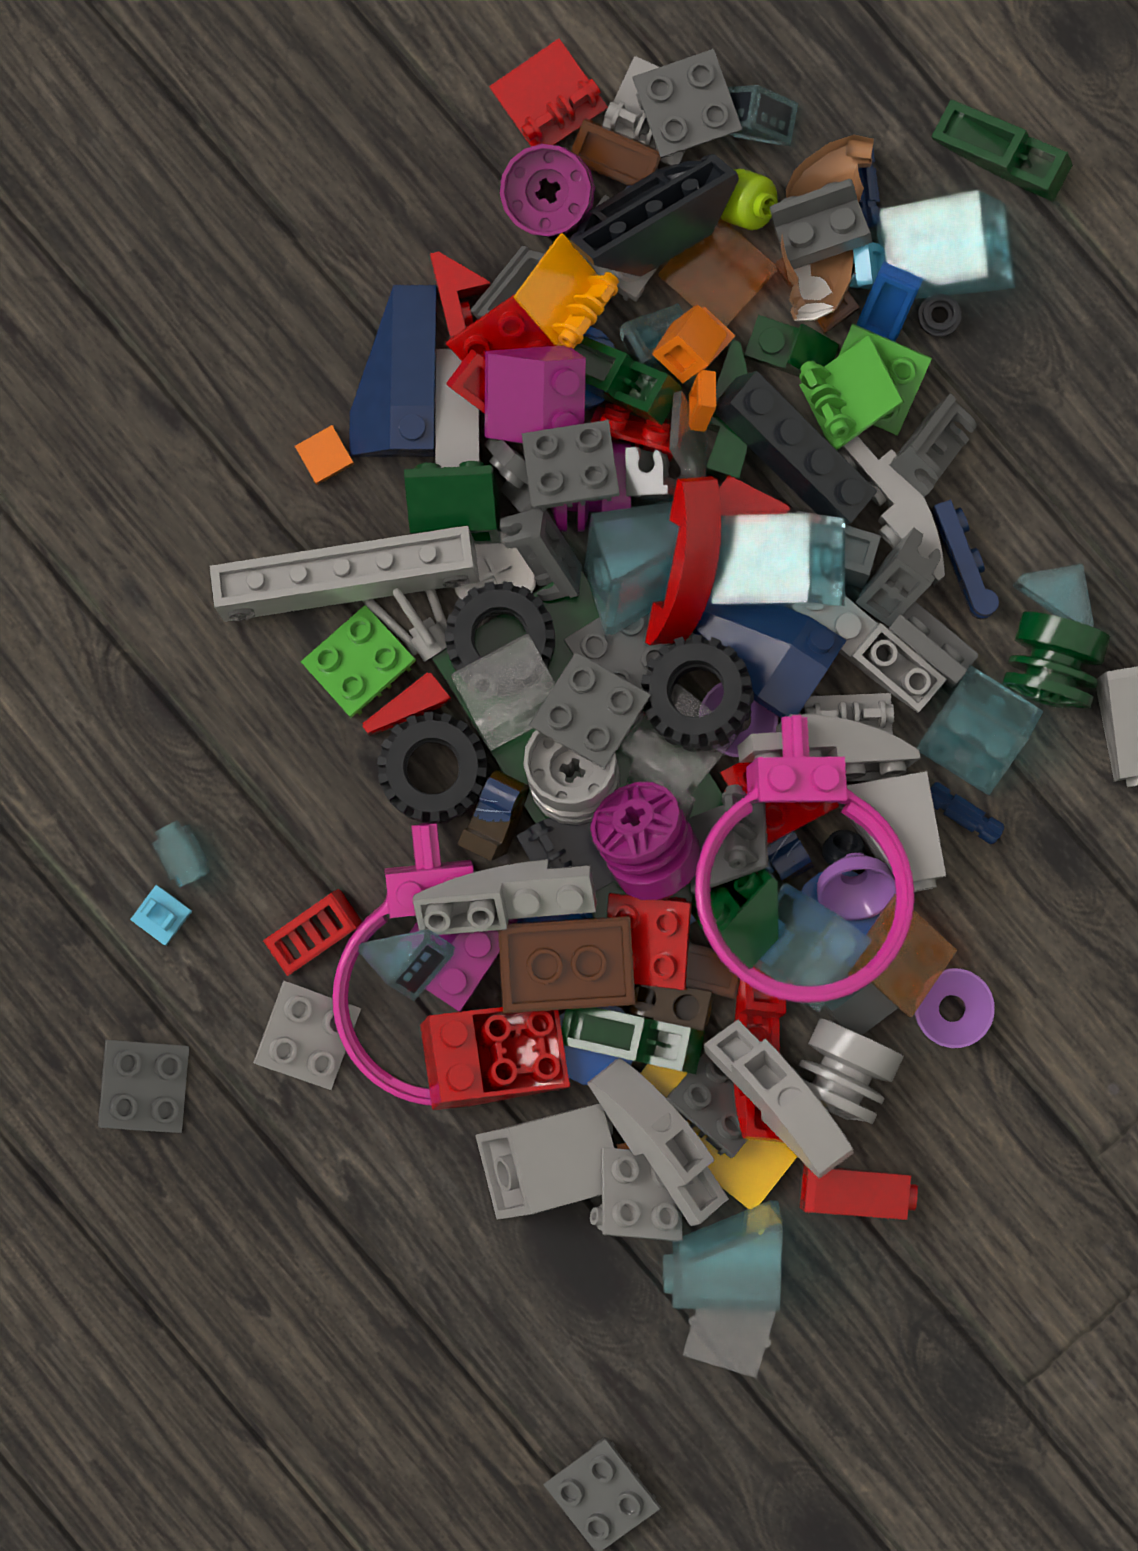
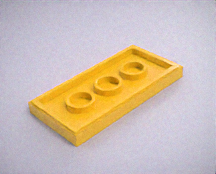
[640,1064,797,1213]

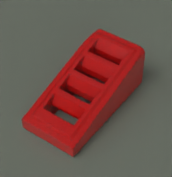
[362,672,452,736]
[263,889,362,976]

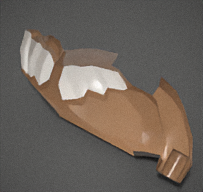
[781,135,874,321]

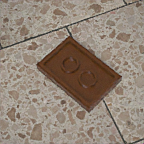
[498,916,635,1013]

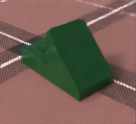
[744,315,839,377]

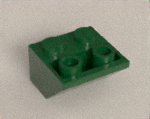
[404,461,501,544]
[690,868,778,968]

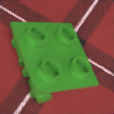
[838,324,932,436]
[799,335,904,450]
[301,605,416,718]

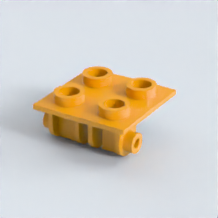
[513,233,619,349]

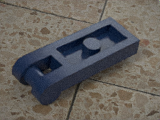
[931,499,999,620]

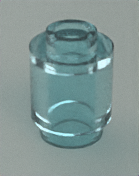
[151,820,210,888]

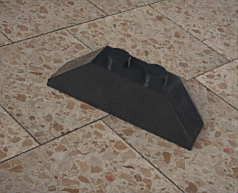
[570,154,739,277]

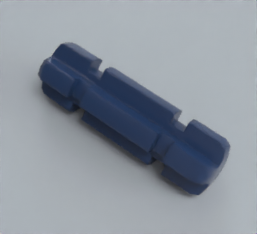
[858,147,882,229]
[930,782,1005,844]

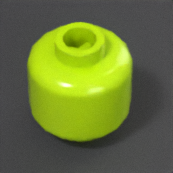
[720,169,778,230]

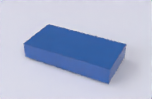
[856,261,923,342]

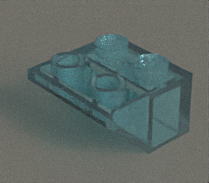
[917,665,1044,795]

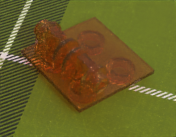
[658,218,778,327]
[847,894,957,1018]

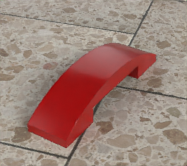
[645,477,721,646]
[734,968,786,1143]

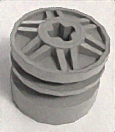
[523,730,620,825]
[798,1018,904,1124]

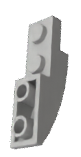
[838,436,945,586]
[782,568,947,713]
[737,715,920,780]
[413,859,597,936]
[704,1020,853,1179]
[587,1058,728,1226]

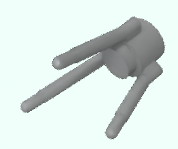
[362,588,447,662]

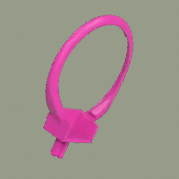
[695,715,914,1003]
[332,823,518,1106]

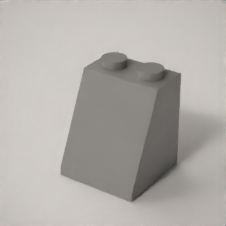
[1096,666,1138,787]
[838,771,946,892]
[475,1103,614,1220]

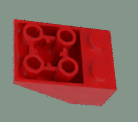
[420,1007,570,1110]

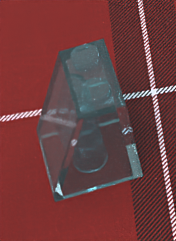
[877,190,1015,299]
[584,502,679,636]
[711,513,845,606]
[753,883,872,1012]
[663,1200,783,1311]

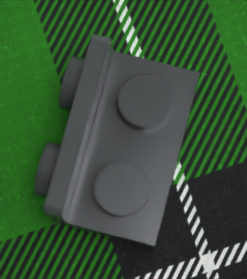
[770,179,872,270]
[484,438,532,513]
[888,601,978,688]

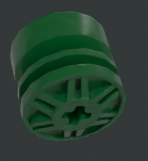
[1002,611,1111,709]

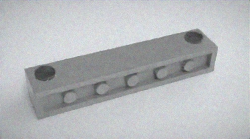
[210,526,480,622]

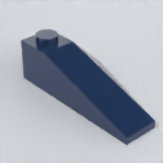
[349,285,437,457]
[693,580,847,718]

